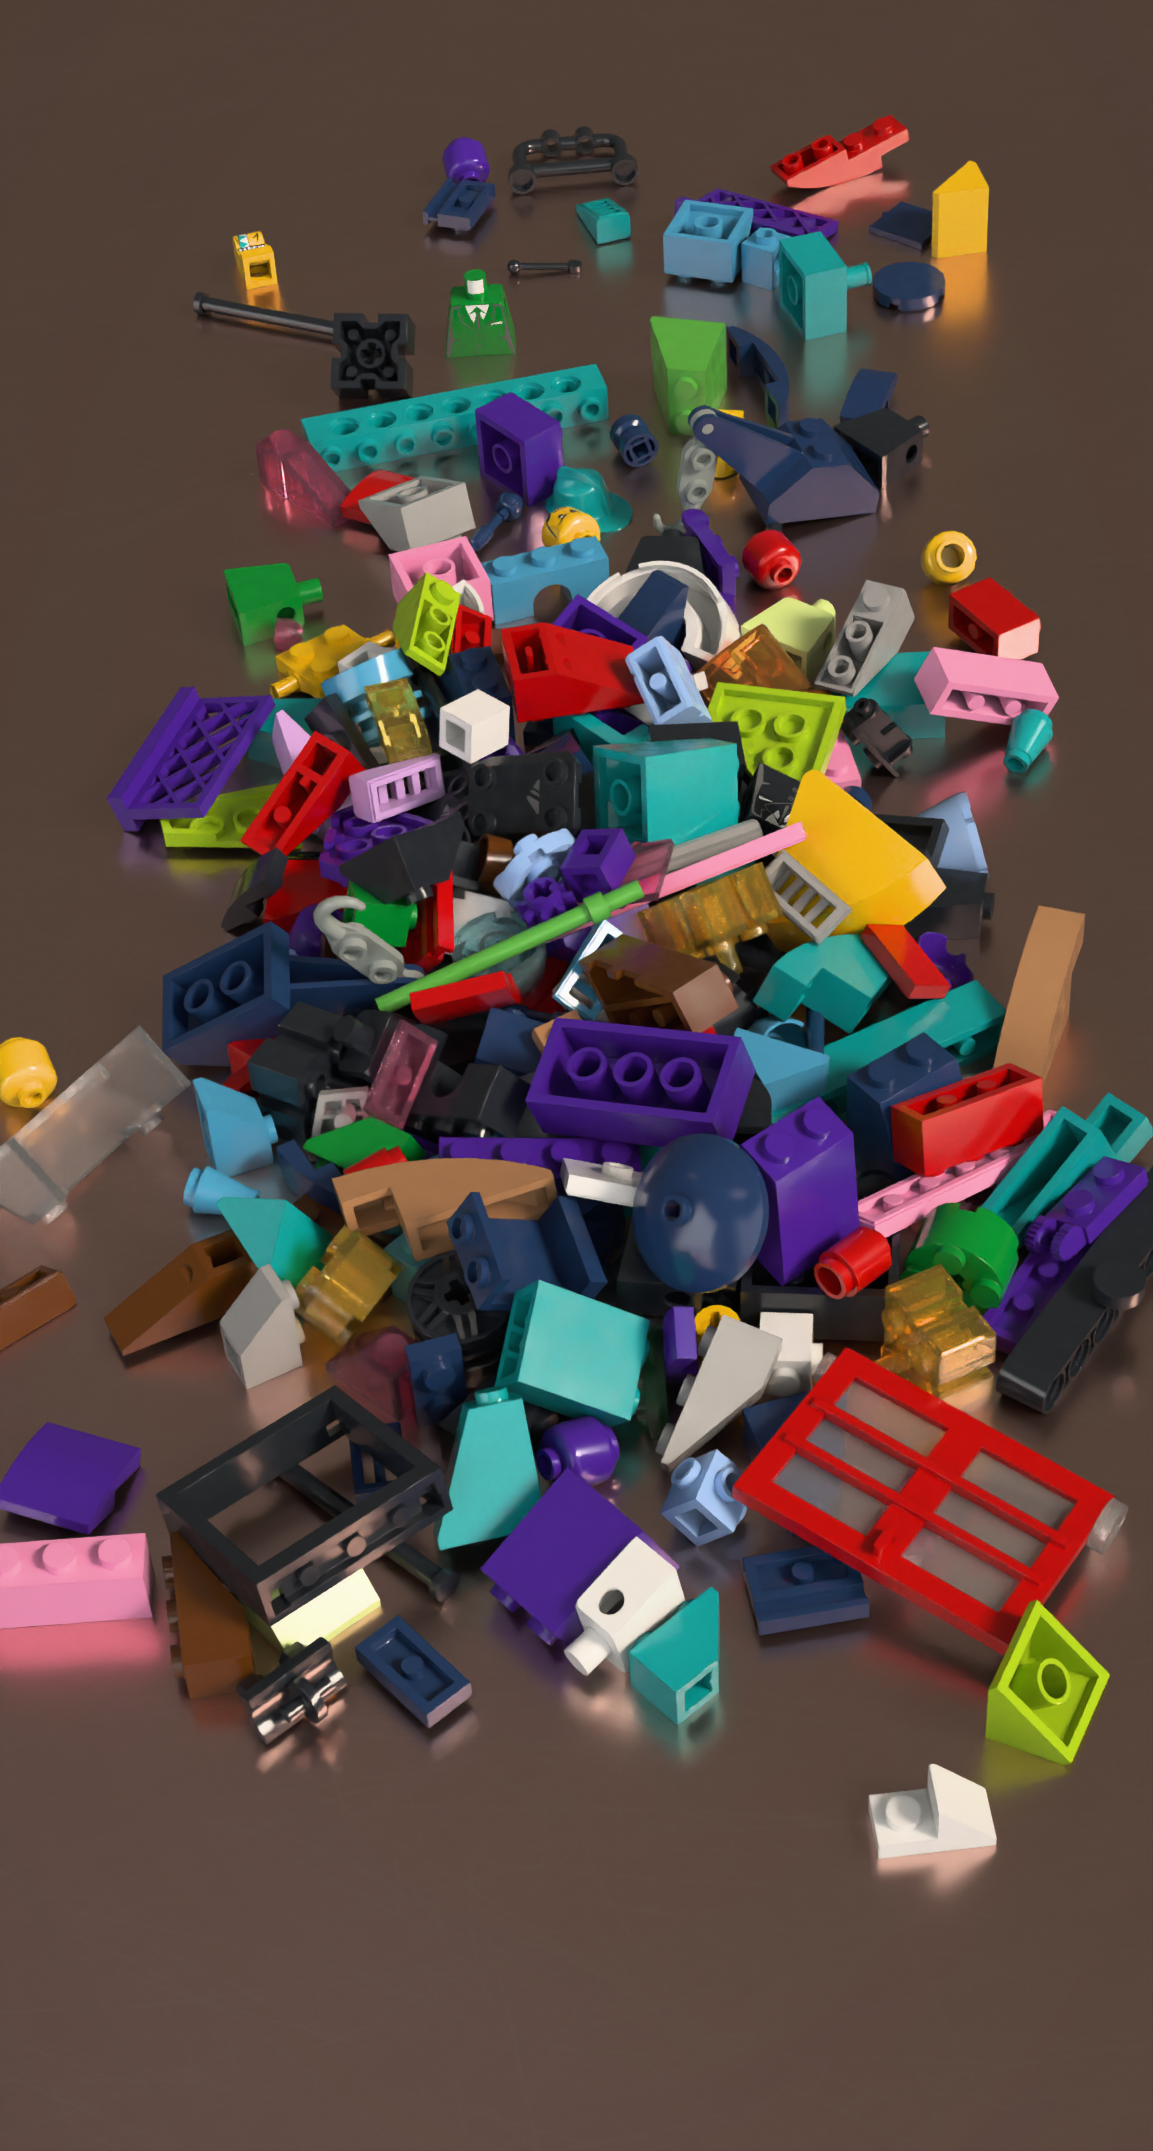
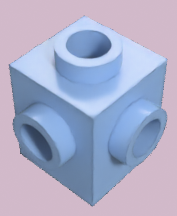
[660,1449,747,1547]

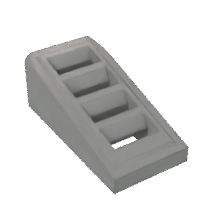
[751,849,852,945]

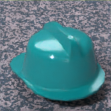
[545,466,633,533]

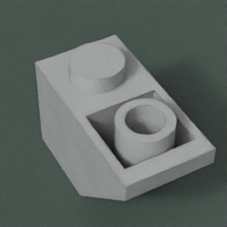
[219,1264,305,1390]

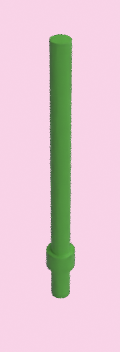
[375,879,645,1012]

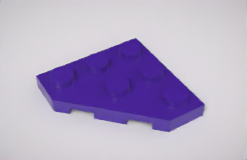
[319,805,433,888]

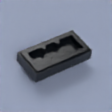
[304,693,379,770]

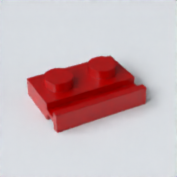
[401,871,454,975]

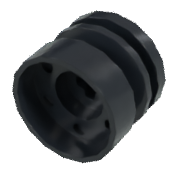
[405,1250,511,1388]

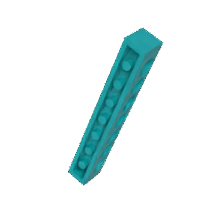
[301,364,609,476]

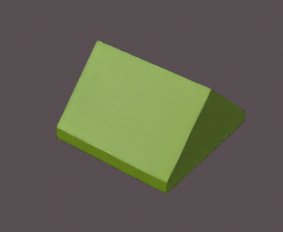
[985,1600,1110,1766]

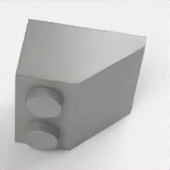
[358,476,476,552]

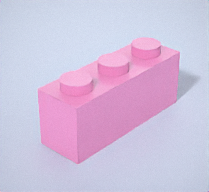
[914,647,1059,725]
[0,1533,155,1629]

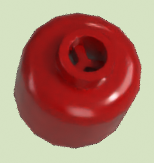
[741,529,802,590]

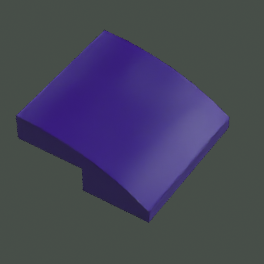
[0,1422,141,1535]

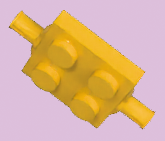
[269,624,396,699]

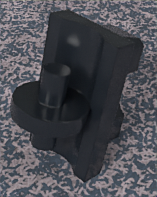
[236,1636,347,1744]

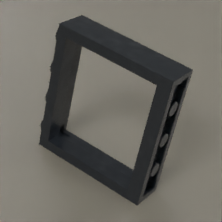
[155,1385,453,1627]

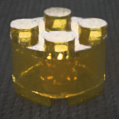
[294,1226,405,1348]

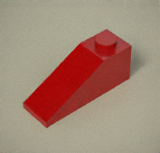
[240,731,366,856]

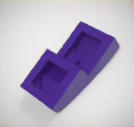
[662,1306,699,1387]

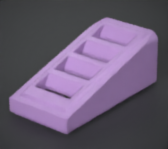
[349,753,446,823]

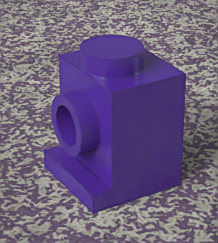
[560,828,636,903]

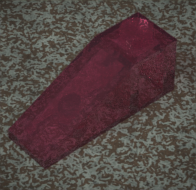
[255,428,351,528]

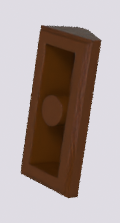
[0,1265,76,1351]

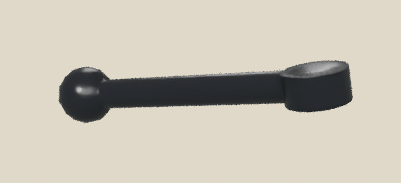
[507,259,582,274]

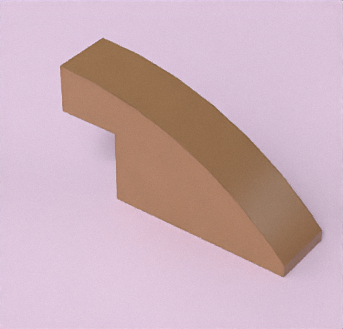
[993,905,1085,1088]
[332,1158,558,1262]

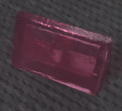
[362,1020,438,1130]

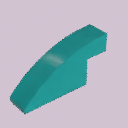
[753,934,893,1034]
[981,1092,1153,1249]

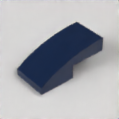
[839,368,898,423]
[276,1139,342,1216]

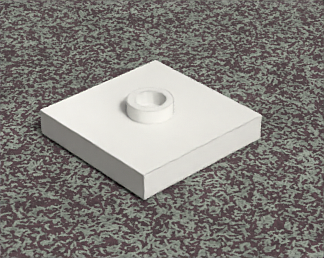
[560,1158,642,1207]

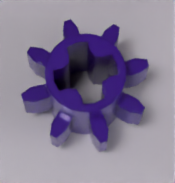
[516,877,578,929]

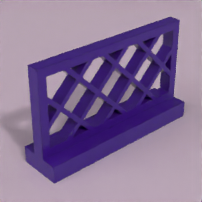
[674,188,839,238]
[106,687,275,831]

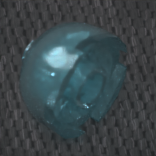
[452,911,547,998]

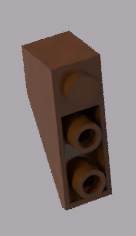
[104,1229,258,1356]
[162,1531,256,1700]

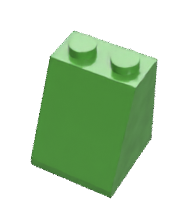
[650,316,727,437]

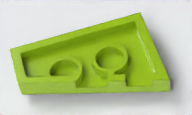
[160,783,303,849]

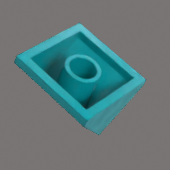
[215,1197,332,1308]

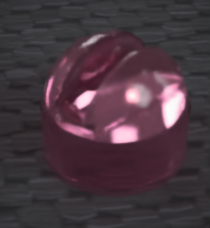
[274,617,303,651]

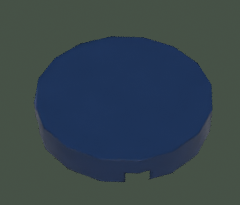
[873,261,945,311]

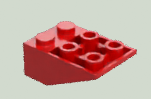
[501,622,644,723]

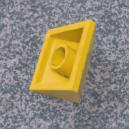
[931,161,989,258]

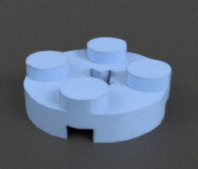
[493,828,576,911]

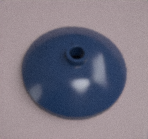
[633,1133,769,1293]

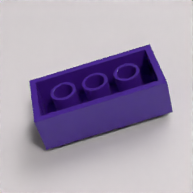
[525,1017,756,1147]

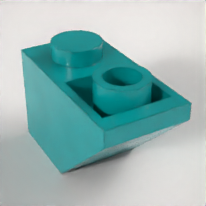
[629,1586,720,1726]

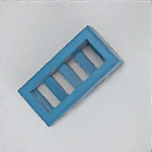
[552,920,623,1021]

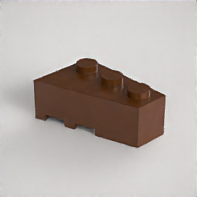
[579,934,739,1033]

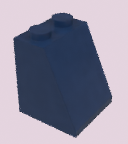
[415,646,516,755]
[847,1032,963,1182]

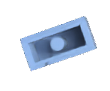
[625,636,713,725]

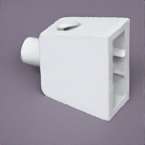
[564,1536,685,1676]

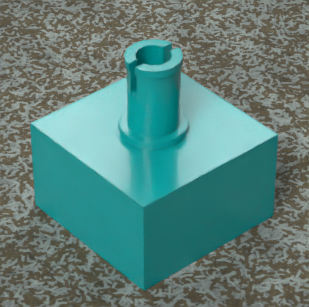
[779,231,872,341]

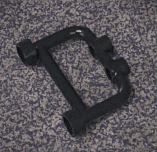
[508,126,639,194]

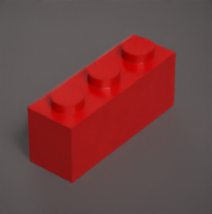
[891,1063,1044,1177]

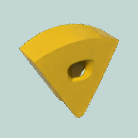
[758,770,946,952]

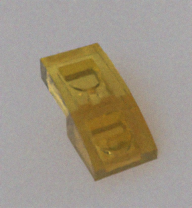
[364,677,432,763]

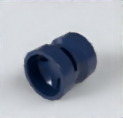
[610,414,659,467]

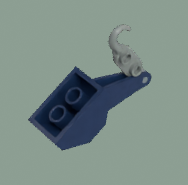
[653,405,880,534]
[162,896,425,1067]

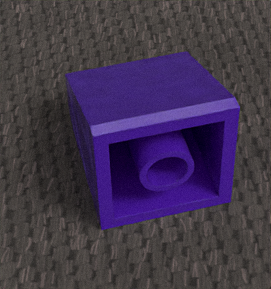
[740,1096,859,1286]
[480,1467,680,1646]

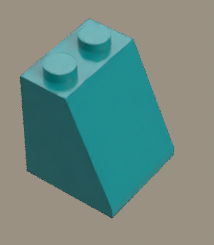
[593,738,740,850]

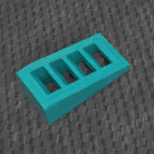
[575,198,631,244]

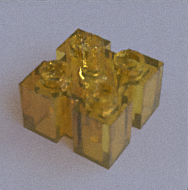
[637,862,783,974]
[874,1264,996,1414]

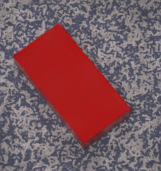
[860,924,951,999]

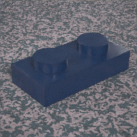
[404,1333,467,1428]
[355,1615,472,1728]

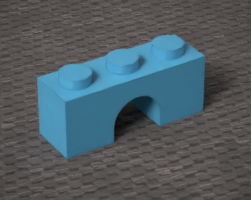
[481,536,610,626]

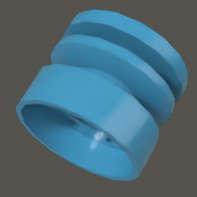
[320,648,432,747]

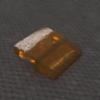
[696,624,814,703]

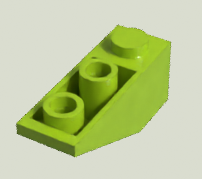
[392,572,461,676]

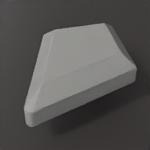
[308,1086,373,1161]

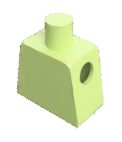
[741,597,836,686]

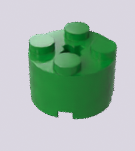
[900,1202,1020,1327]

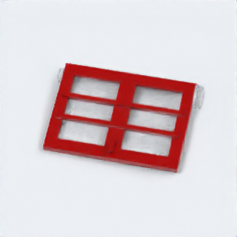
[731,1347,1128,1656]

